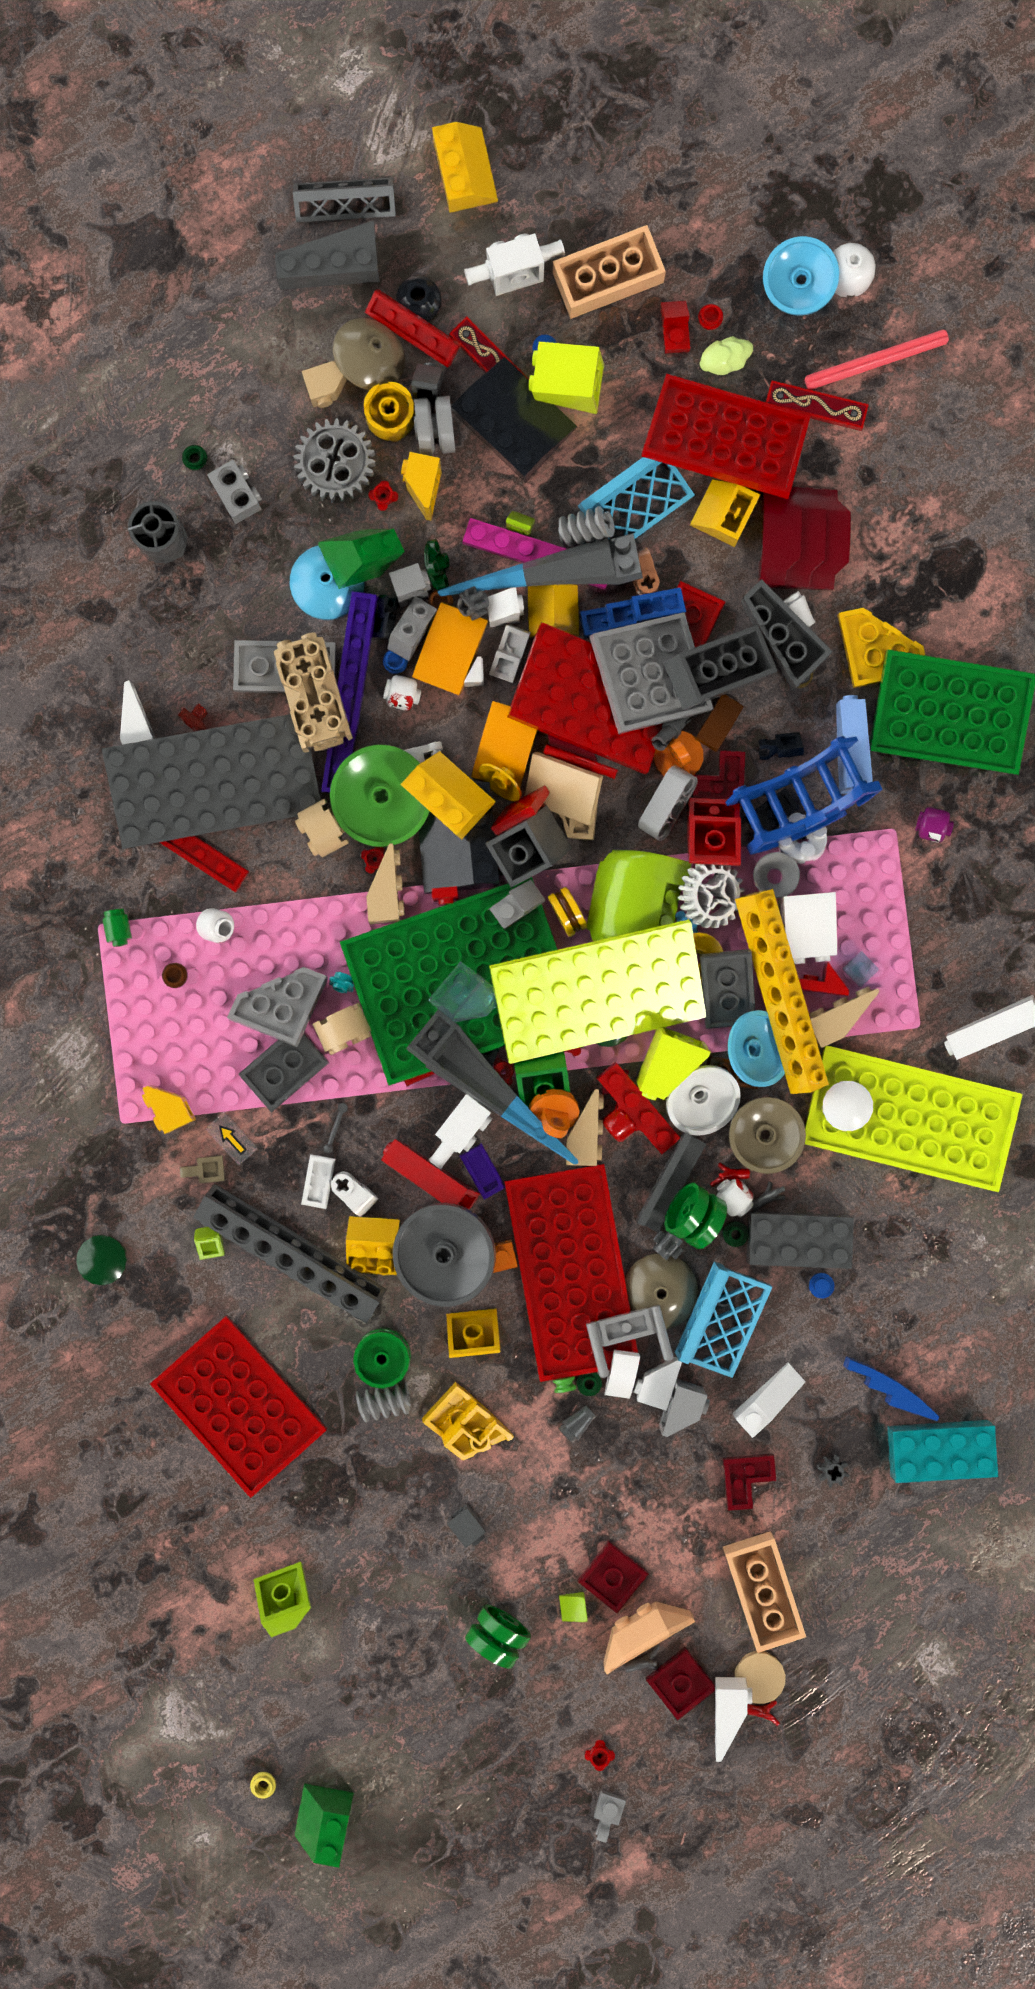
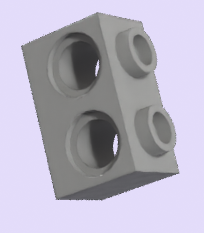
[207,460,262,524]
[389,563,431,608]
[387,597,437,661]

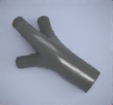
[752,1181,785,1212]
[624,1644,660,1673]

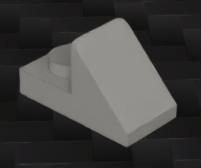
[490,880,546,930]

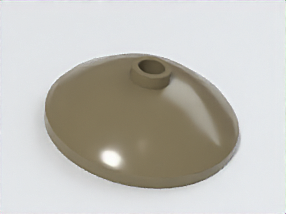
[333,318,405,390]
[729,1097,806,1174]
[625,1253,698,1329]

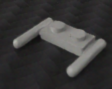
[586,1305,673,1378]

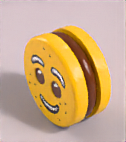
[548,887,588,937]

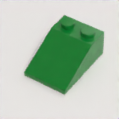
[514,1051,570,1108]

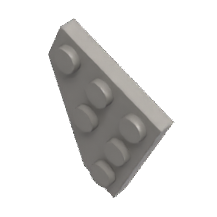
[227,967,328,1047]

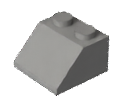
[659,1379,710,1437]

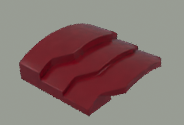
[758,487,851,590]

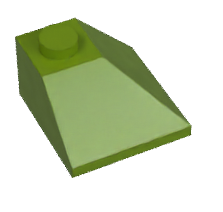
[253,1562,311,1637]

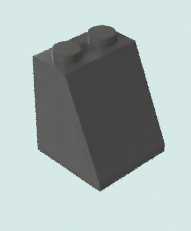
[485,805,572,887]

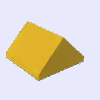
[528,584,579,638]
[446,1308,501,1358]

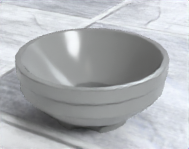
[753,852,800,898]

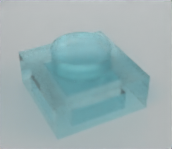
[842,951,879,987]

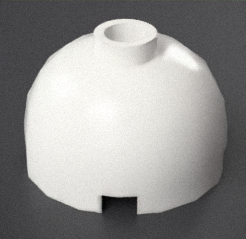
[833,243,876,297]

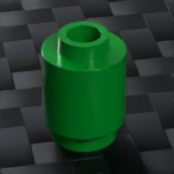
[102,909,132,947]

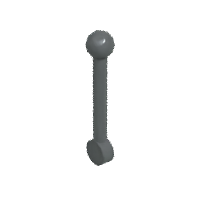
[323,1103,348,1153]

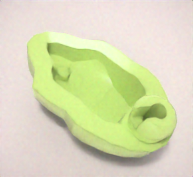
[700,336,753,375]

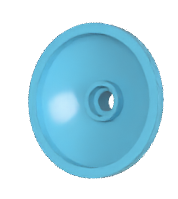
[763,236,839,316]
[290,545,365,620]
[728,1010,785,1087]

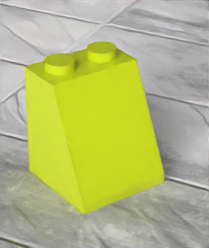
[529,342,604,414]
[636,1027,711,1100]

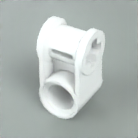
[331,1171,379,1217]

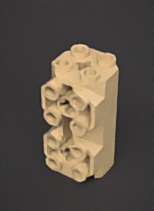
[273,632,353,753]

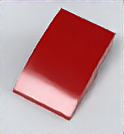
[687,798,741,866]

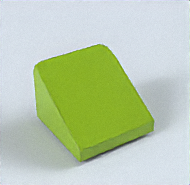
[506,511,535,536]
[194,1227,225,1260]
[559,1592,588,1622]

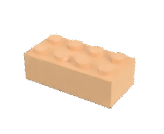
[552,225,666,319]
[723,1531,806,1653]

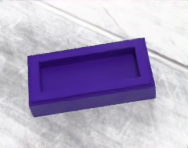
[459,1143,506,1199]

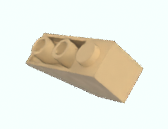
[366,844,405,925]
[809,986,880,1048]
[566,1089,604,1166]

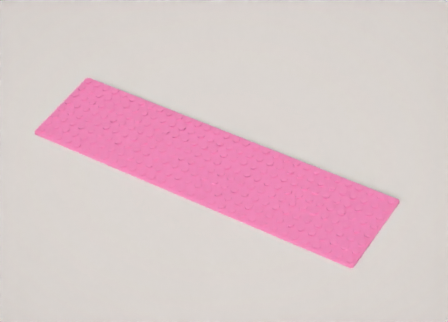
[98,829,920,1124]

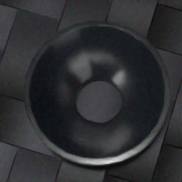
[396,276,442,322]

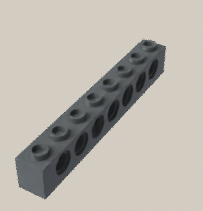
[193,1184,387,1324]

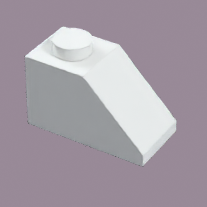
[633,1357,682,1411]

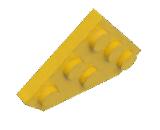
[837,608,925,688]

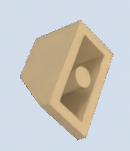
[302,360,348,408]

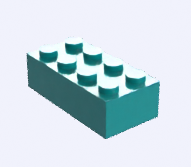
[887,1420,998,1483]

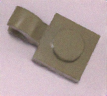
[180,1155,225,1184]

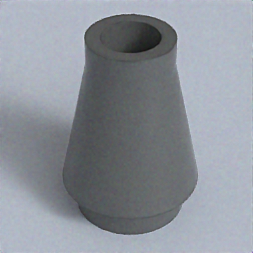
[558,1405,596,1443]

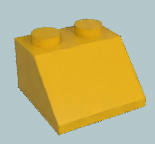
[401,452,442,521]

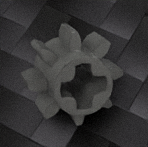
[458,586,489,621]
[653,1230,684,1260]
[817,1454,849,1488]

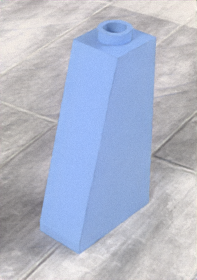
[836,695,873,794]

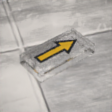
[205,1111,259,1166]

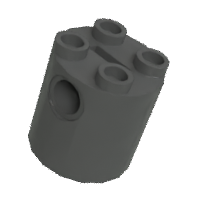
[128,501,187,564]

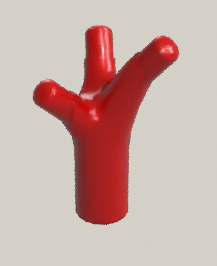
[710,1162,750,1187]
[747,1700,780,1726]

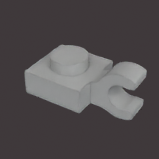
[594,1790,626,1843]

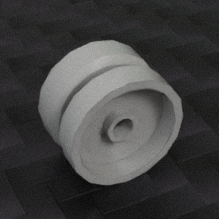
[414,395,456,455]

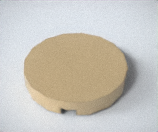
[735,1651,786,1704]

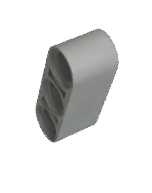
[638,765,698,841]

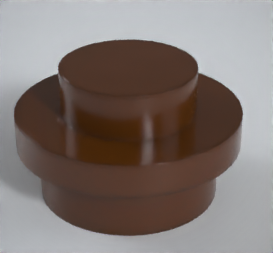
[162,963,188,988]

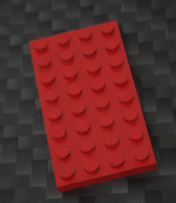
[505,1163,640,1382]

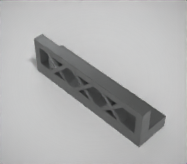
[293,177,396,222]
[636,1132,706,1233]

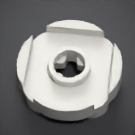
[778,813,827,864]

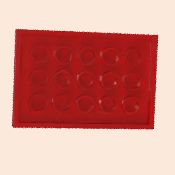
[641,374,811,499]
[507,622,663,774]
[150,1315,328,1498]

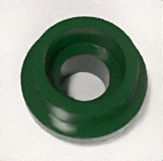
[182,445,207,471]
[723,1221,748,1247]
[577,1372,602,1396]

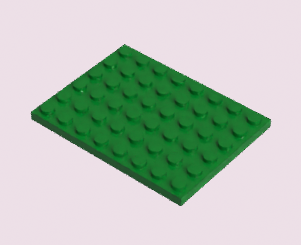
[340,877,558,1086]

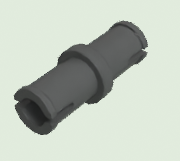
[652,716,691,751]

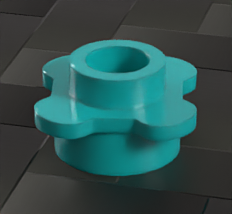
[329,972,354,993]

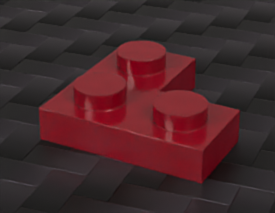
[692,751,745,800]
[723,1453,776,1511]

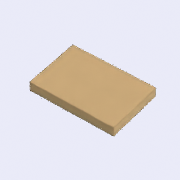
[525,752,603,825]

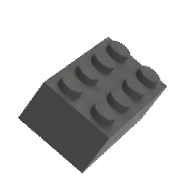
[664,625,777,710]
[746,1211,854,1269]

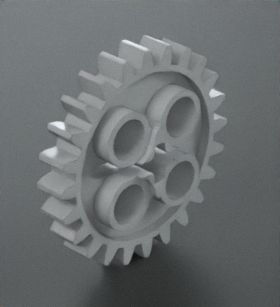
[293,418,376,503]

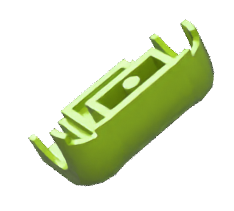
[587,850,692,941]

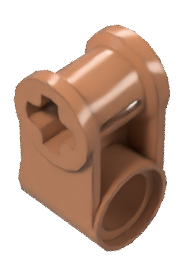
[632,547,660,595]

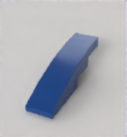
[579,588,686,638]
[843,1356,939,1421]

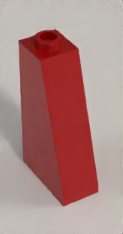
[381,1139,480,1210]

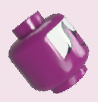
[915,807,954,843]

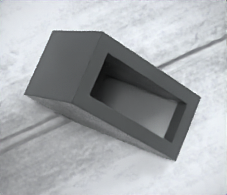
[411,362,443,405]

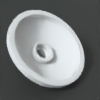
[666,1065,740,1135]

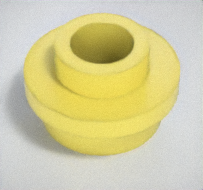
[250,1772,276,1799]

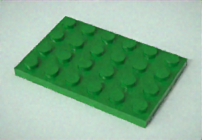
[869,650,1035,775]

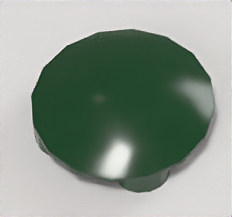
[424,539,450,590]
[76,1235,127,1285]

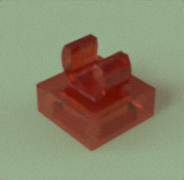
[178,703,208,732]

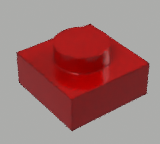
[432,886,459,906]

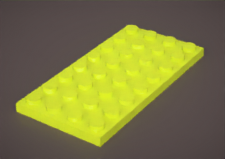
[489,919,706,1064]
[805,1045,1023,1192]

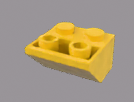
[690,479,760,547]
[346,1216,400,1275]

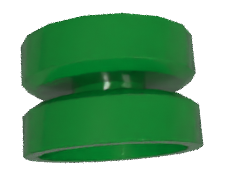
[664,1183,727,1249]
[353,1327,411,1389]
[465,1604,531,1669]

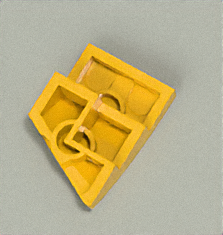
[422,1382,514,1460]

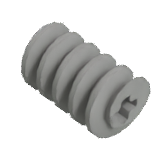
[558,506,615,549]
[356,1381,411,1423]

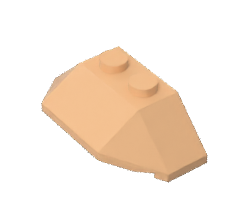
[603,1602,695,1674]

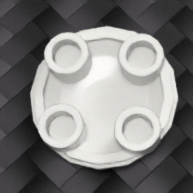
[822,1081,873,1131]

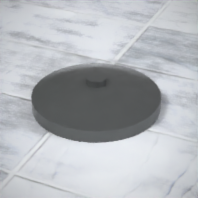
[393,1203,496,1307]

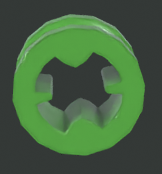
[552,1376,577,1393]

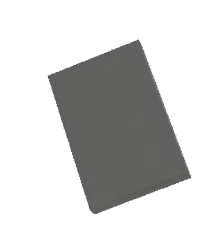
[699,949,755,1029]
[238,1033,330,1113]

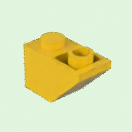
[142,1085,196,1134]

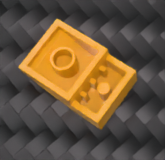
[412,602,488,695]
[471,701,537,788]

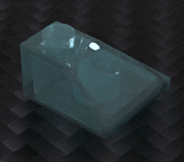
[428,961,497,1022]

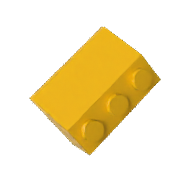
[432,122,498,213]
[400,751,496,840]

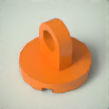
[653,731,703,777]
[529,1089,580,1138]

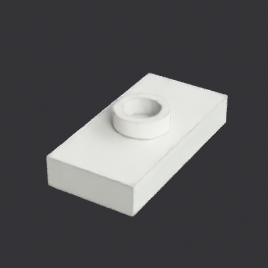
[301,1154,336,1209]

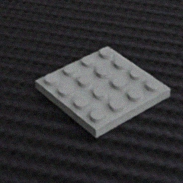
[589,612,713,734]

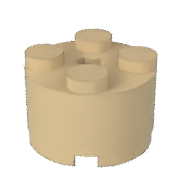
[295,798,349,858]
[312,1003,372,1055]

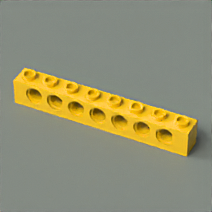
[735,889,829,1094]

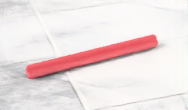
[805,329,949,390]

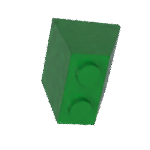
[318,528,405,589]
[294,1783,354,1868]

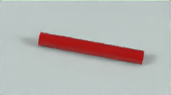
[543,744,618,779]

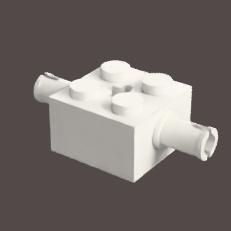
[464,233,565,296]
[429,1094,493,1169]

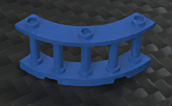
[726,736,883,855]

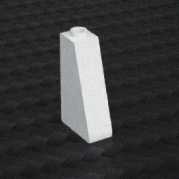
[944,995,1035,1060]

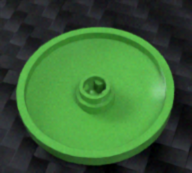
[330,745,429,847]

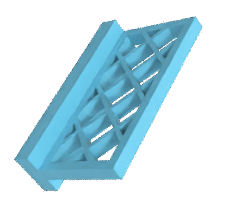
[578,457,695,539]
[675,1261,772,1378]

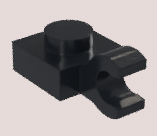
[372,595,398,640]
[758,732,804,760]

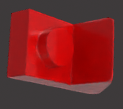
[661,300,690,354]
[799,962,849,996]

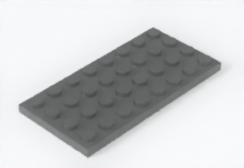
[102,714,321,849]

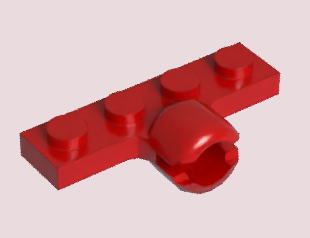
[596,1062,680,1155]

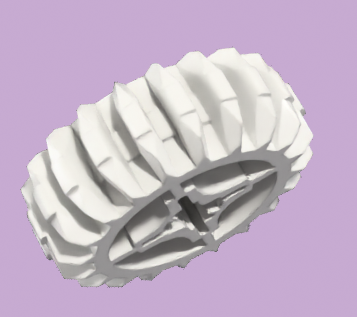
[678,864,745,928]

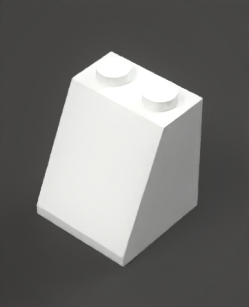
[777,892,837,964]

